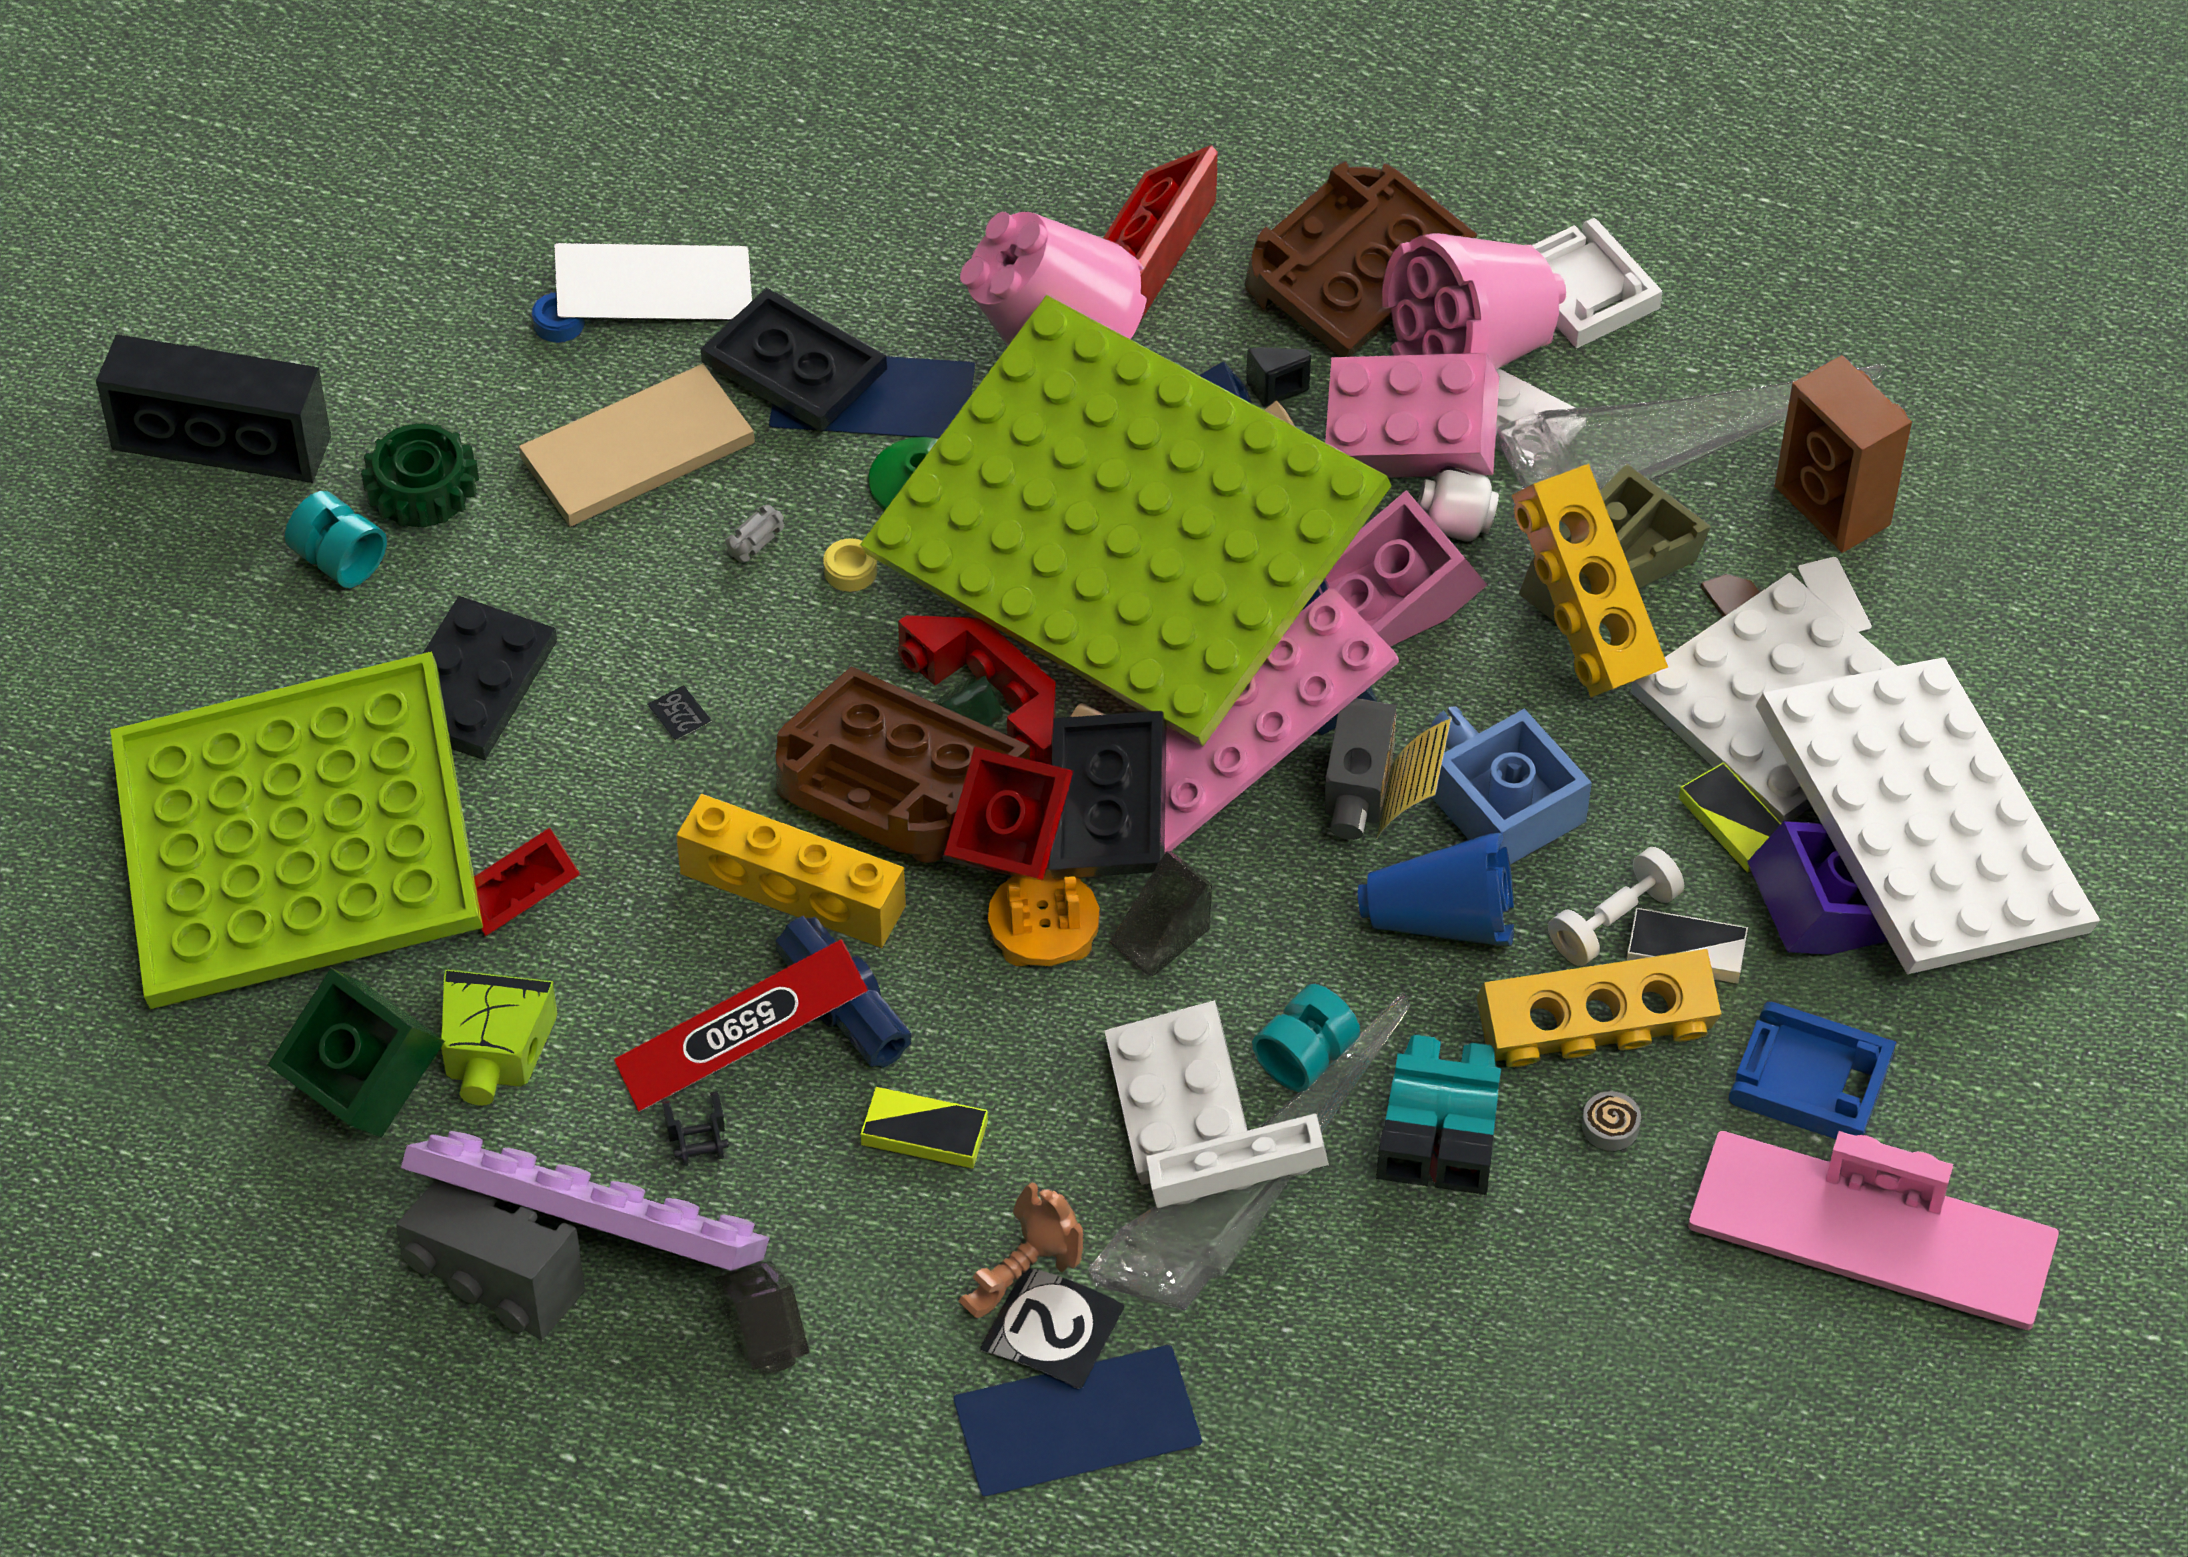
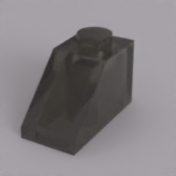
[715,1261,810,1373]

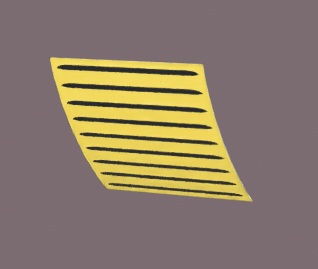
[1377,719,1451,839]

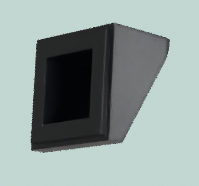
[1246,347,1311,407]

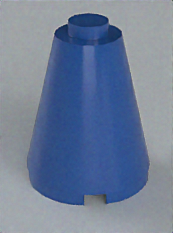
[1358,833,1514,946]

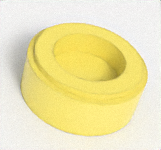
[823,538,877,592]

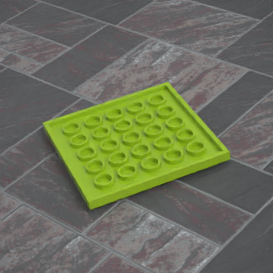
[110,652,483,1009]

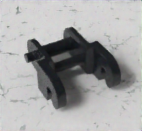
[662,1091,729,1166]

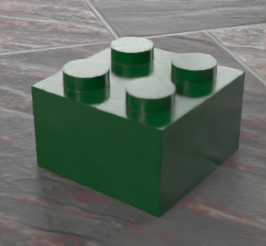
[267,968,445,1138]

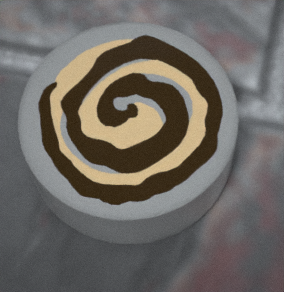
[1582,1091,1641,1151]

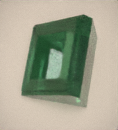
[933,676,1003,727]

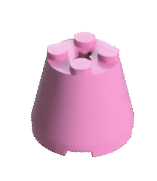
[960,212,1147,346]
[1382,233,1566,369]

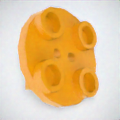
[988,869,1100,966]

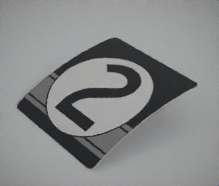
[980,1268,1124,1389]

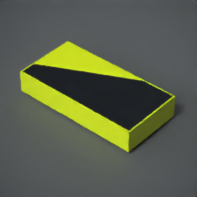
[1678,762,1781,873]
[861,1087,988,1169]

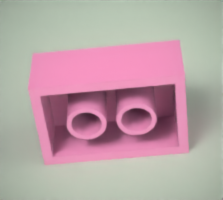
[1325,353,1499,477]

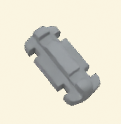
[725,504,784,563]

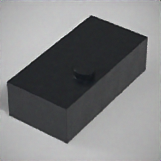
[96,334,331,483]

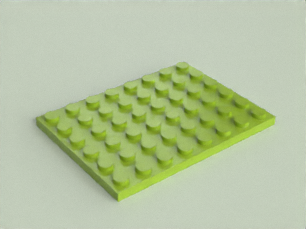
[860,295,1392,746]

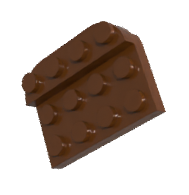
[1245,162,1478,357]
[775,666,1030,863]

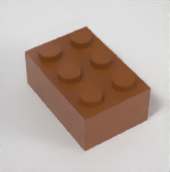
[1774,355,1912,553]

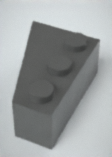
[396,1179,585,1341]

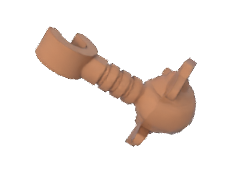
[958,1183,1083,1318]

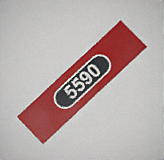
[614,939,868,1112]

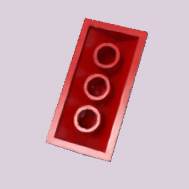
[1103,145,1218,324]

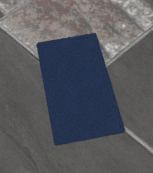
[769,356,975,438]
[953,1345,1203,1497]

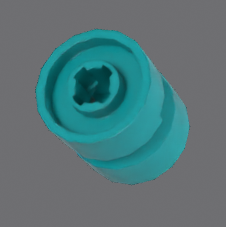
[284,491,387,588]
[1252,984,1360,1092]

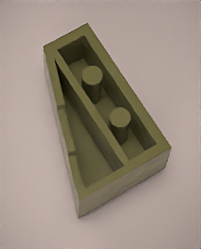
[1519,464,1711,622]

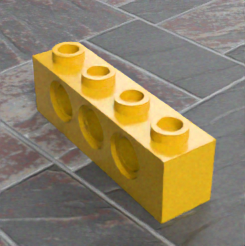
[1512,464,1668,697]
[676,794,906,948]
[1476,949,1721,1067]

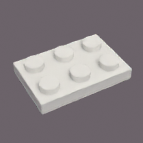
[1104,1000,1248,1185]

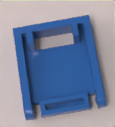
[1728,1002,1896,1139]

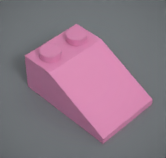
[1326,490,1487,647]

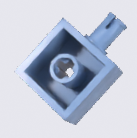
[1430,706,1592,865]

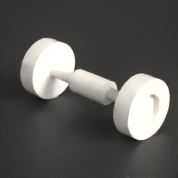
[1548,847,1684,966]

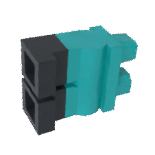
[1376,1034,1501,1195]

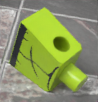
[441,970,557,1106]

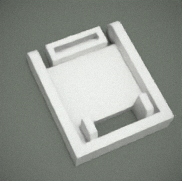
[1532,218,1663,349]

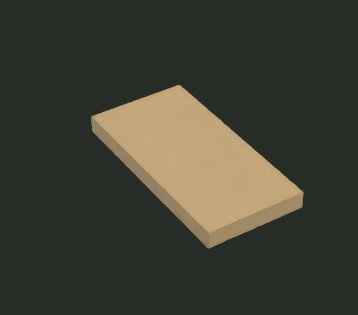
[519,364,755,527]

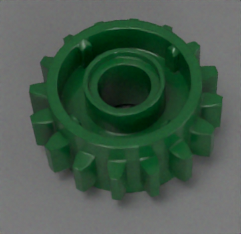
[361,423,479,528]

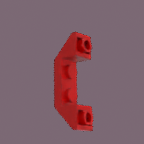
[898,615,1056,765]

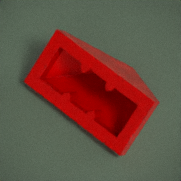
[474,827,581,936]

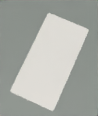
[555,243,752,319]

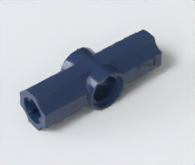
[775,916,911,1068]

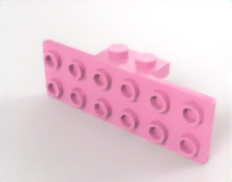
[1165,588,1399,856]
[1688,1131,2059,1330]

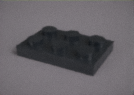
[700,287,887,432]
[423,596,557,760]
[1049,711,1167,879]

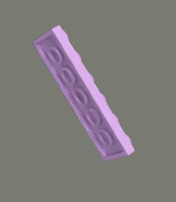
[401,1131,770,1271]

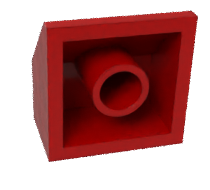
[944,746,1073,881]

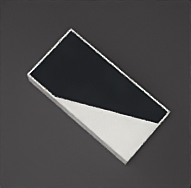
[1627,908,1748,984]

